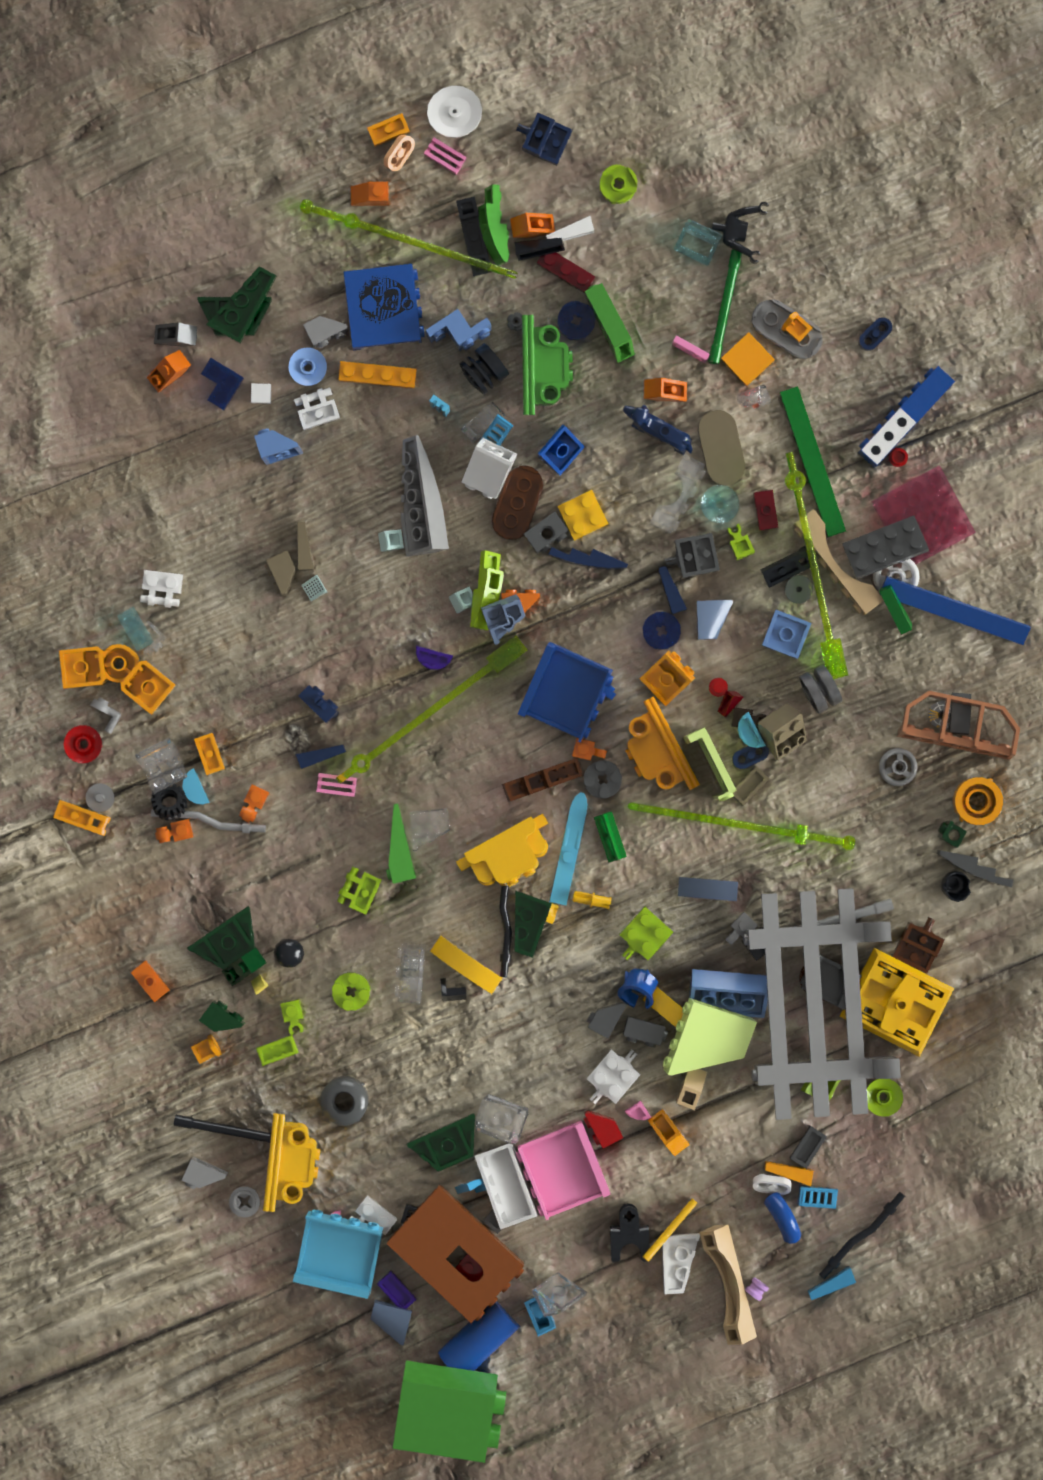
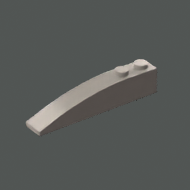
[401,435,449,557]

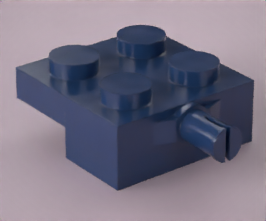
[516,113,573,166]
[298,685,339,723]

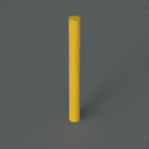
[643,1199,697,1262]

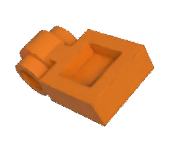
[239,784,270,823]
[155,819,194,844]

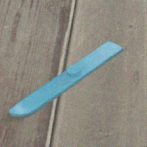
[550,792,588,905]

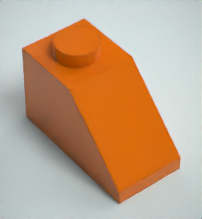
[351,181,389,206]
[510,213,555,238]
[644,378,687,402]

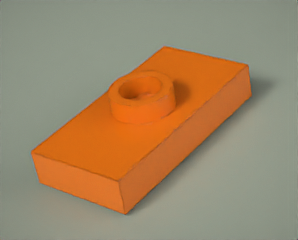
[131,960,170,1002]

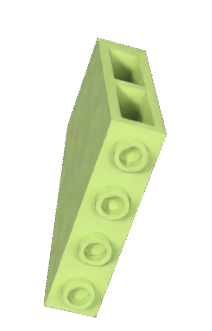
[663,998,757,1075]

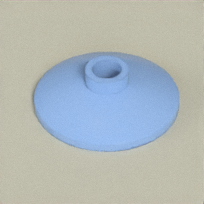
[288,348,327,386]

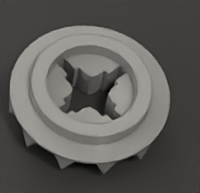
[229,1186,260,1217]

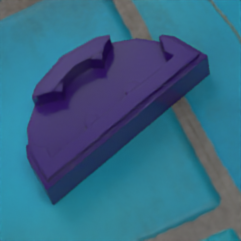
[416,646,453,670]

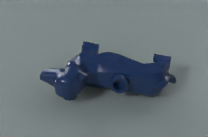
[623,405,692,456]

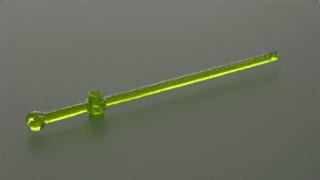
[300,199,518,279]
[628,803,856,850]

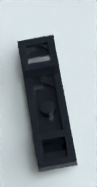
[456,196,492,277]

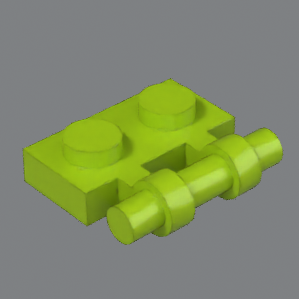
[337,866,382,915]

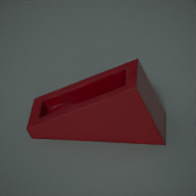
[717,690,744,717]

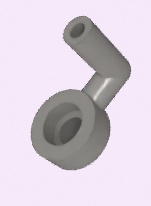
[90,697,121,734]

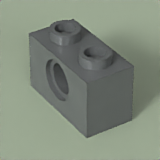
[524,512,568,554]

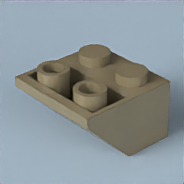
[758,703,807,761]

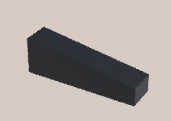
[514,238,565,261]

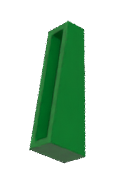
[880,584,912,635]

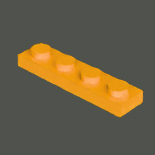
[338,361,417,389]

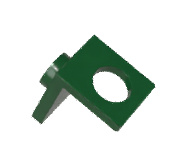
[938,820,967,848]

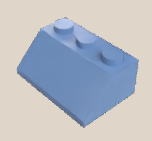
[254,429,303,465]

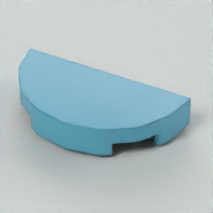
[737,712,766,748]
[182,768,210,805]

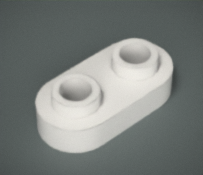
[753,1174,791,1195]

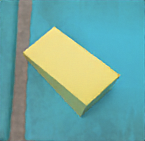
[251,975,269,995]

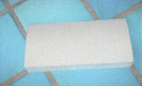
[475,1142,538,1230]

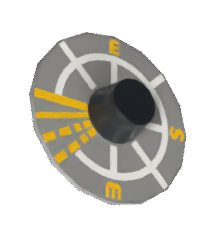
[928,701,951,729]

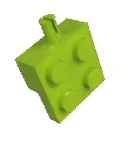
[619,906,673,960]

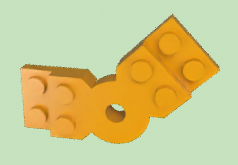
[59,644,176,715]

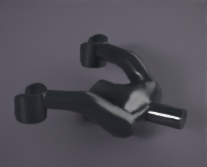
[712,202,769,264]

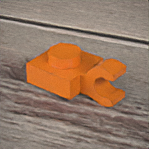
[572,738,607,761]

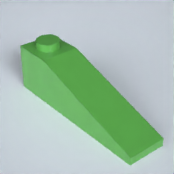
[386,803,416,884]

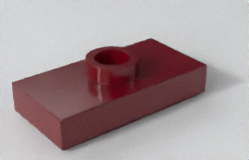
[753,490,779,531]

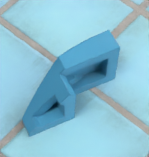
[455,1179,486,1194]

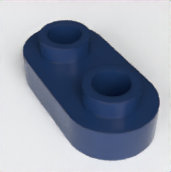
[859,317,892,351]
[732,744,769,769]

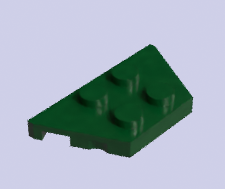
[197,297,272,336]
[187,906,255,969]
[406,1113,475,1172]

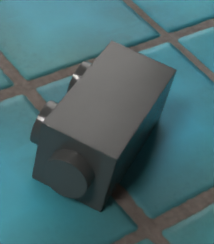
[623,1016,668,1048]

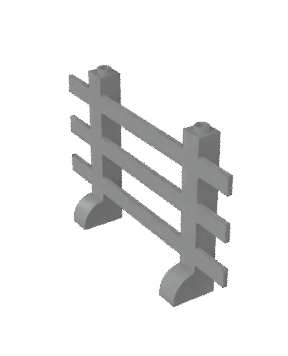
[743,888,901,1120]

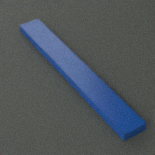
[879,576,1031,645]

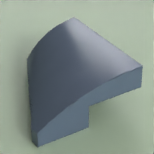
[481,594,525,645]
[696,600,733,640]
[371,1300,412,1345]

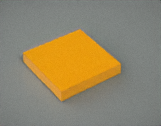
[721,332,775,387]

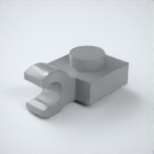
[725,912,758,945]

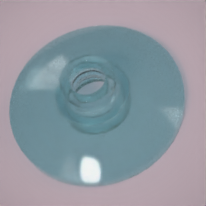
[701,485,739,523]

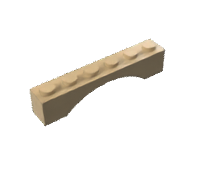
[794,509,884,615]
[700,1224,757,1345]

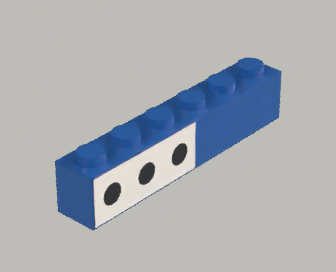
[858,366,955,468]

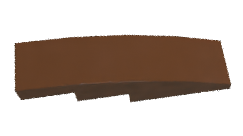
[502,758,584,802]

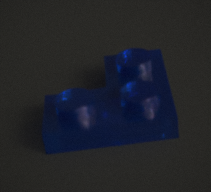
[201,358,244,411]

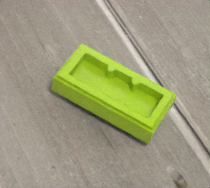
[256,1035,299,1066]

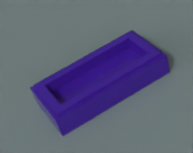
[377,1270,417,1309]

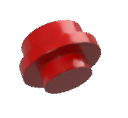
[889,448,908,467]
[709,678,728,697]

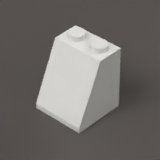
[462,438,517,499]

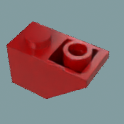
[583,1110,623,1148]

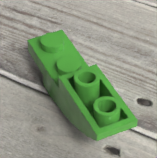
[478,184,510,266]

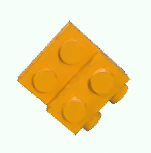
[639,651,695,706]

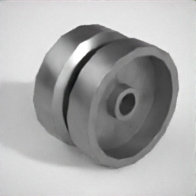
[799,664,843,714]

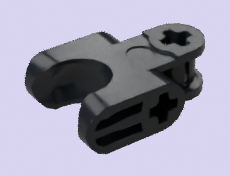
[610,1203,650,1263]

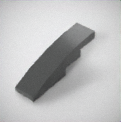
[937,850,1014,887]

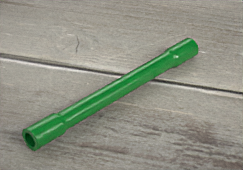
[708,250,742,364]

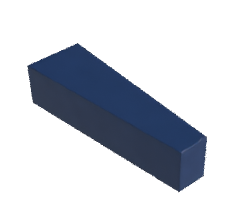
[658,566,687,614]
[295,745,347,769]

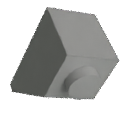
[182,1157,228,1189]

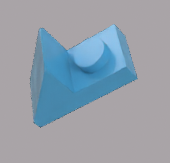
[524,1294,556,1337]

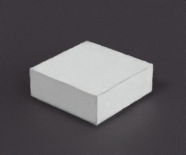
[251,383,271,404]

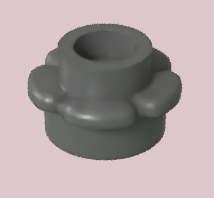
[507,312,522,331]

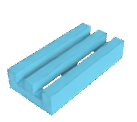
[429,395,450,417]

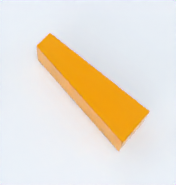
[764,1161,814,1186]

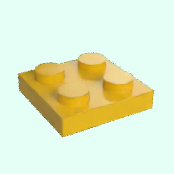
[557,490,608,541]

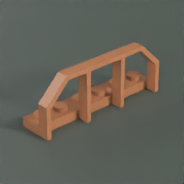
[897,691,1020,760]

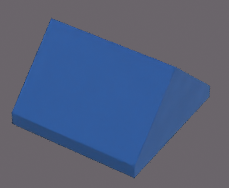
[538,425,585,476]

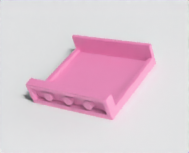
[515,1120,611,1220]

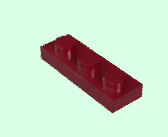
[537,253,595,293]

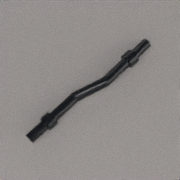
[499,885,512,978]
[819,1192,906,1279]

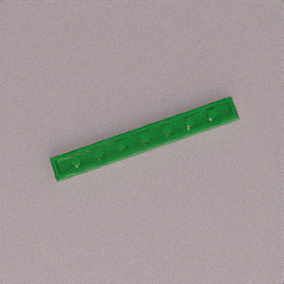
[779,386,846,538]

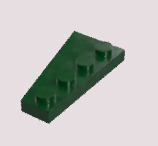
[206,266,277,344]

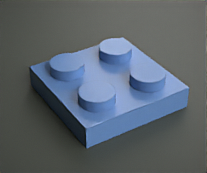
[761,610,812,659]

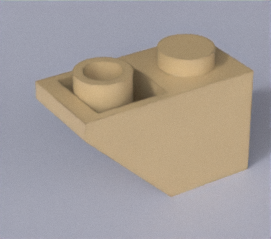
[675,1069,707,1110]

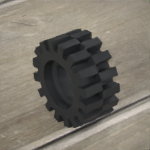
[151,783,187,821]

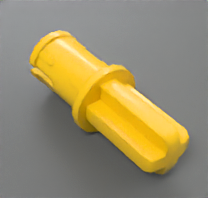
[572,891,611,910]

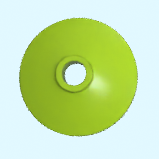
[867,1079,903,1117]

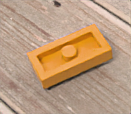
[367,113,410,147]
[194,733,225,775]

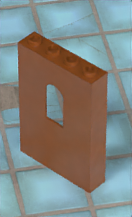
[386,1184,524,1323]

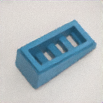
[478,414,514,446]
[797,1185,838,1209]

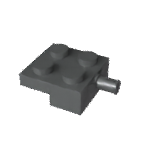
[664,533,720,579]

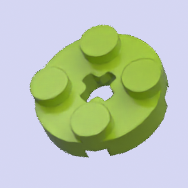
[599,164,638,204]
[332,972,370,1011]

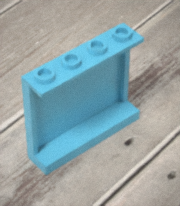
[293,1210,384,1299]

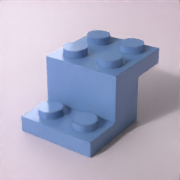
[426,309,492,351]

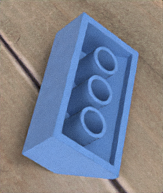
[689,969,768,1018]

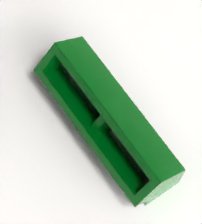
[594,811,627,863]

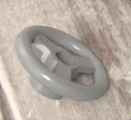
[879,748,917,786]

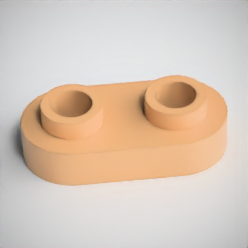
[384,135,415,171]

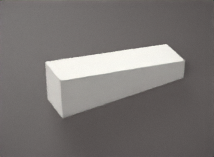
[546,216,594,241]

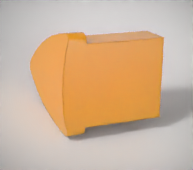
[781,312,812,343]
[191,1034,222,1064]

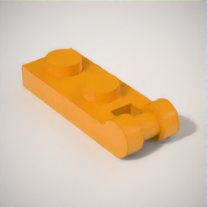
[53,800,111,836]

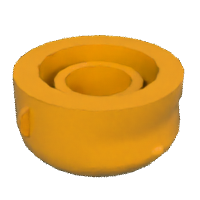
[953,777,1003,825]

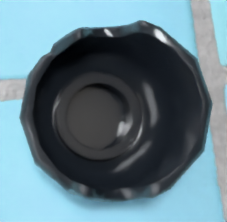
[941,871,971,902]
[273,939,304,968]

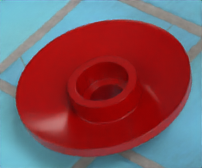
[64,725,102,763]

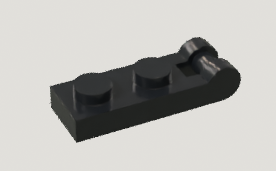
[760,546,816,588]

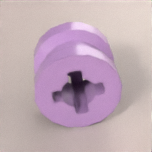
[745,1277,769,1301]

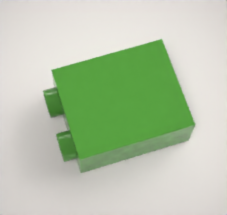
[393,1360,506,1463]

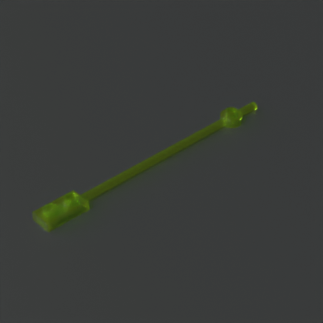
[785,452,848,679]
[336,635,528,784]

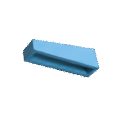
[808,1266,856,1300]

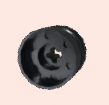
[459,343,509,395]

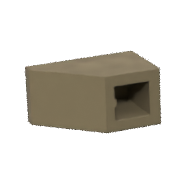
[265,551,297,596]

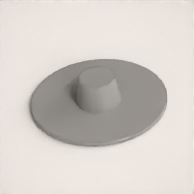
[86,783,114,812]

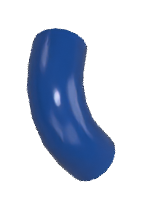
[764,1192,801,1244]

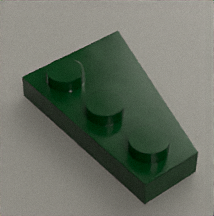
[515,890,552,958]

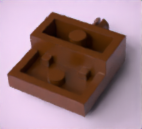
[892,917,945,974]

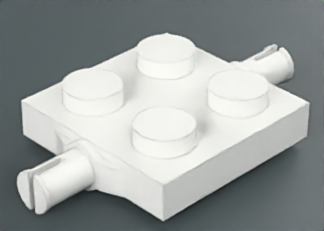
[587,1049,641,1104]

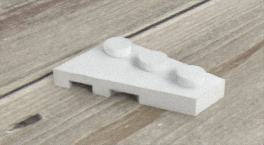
[662,1233,700,1294]

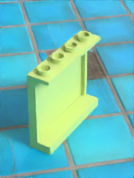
[683,727,737,801]

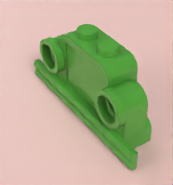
[522,315,573,415]

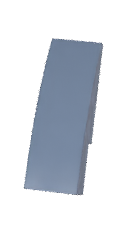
[678,877,738,901]

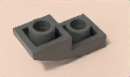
[949,692,971,735]

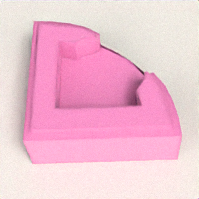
[625,1101,651,1120]

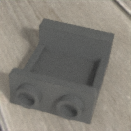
[800,955,862,1010]

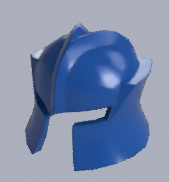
[618,968,659,1009]

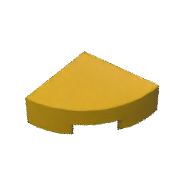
[546,903,559,924]

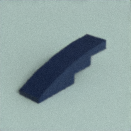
[548,547,628,569]

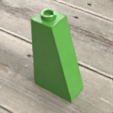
[585,283,635,363]

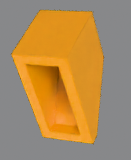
[648,1109,690,1156]

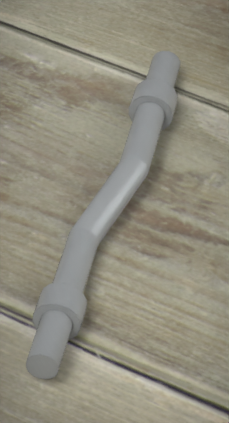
[151,809,266,834]

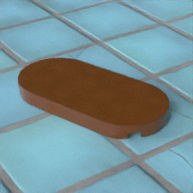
[492,466,543,540]

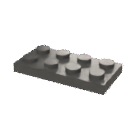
[842,515,929,579]

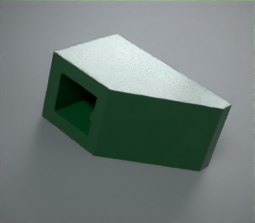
[222,947,267,986]
[199,1000,245,1032]

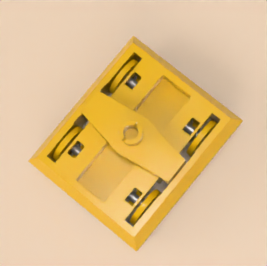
[839,948,954,1057]

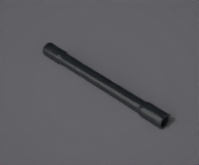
[174,1114,271,1143]

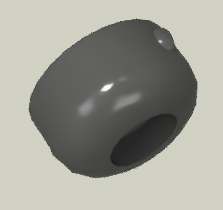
[320,1076,369,1126]

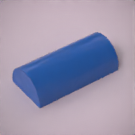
[438,1301,520,1371]

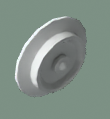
[427,86,482,138]

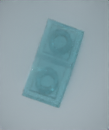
[117,606,154,651]

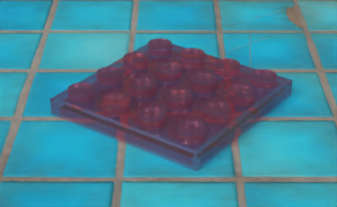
[871,465,976,564]

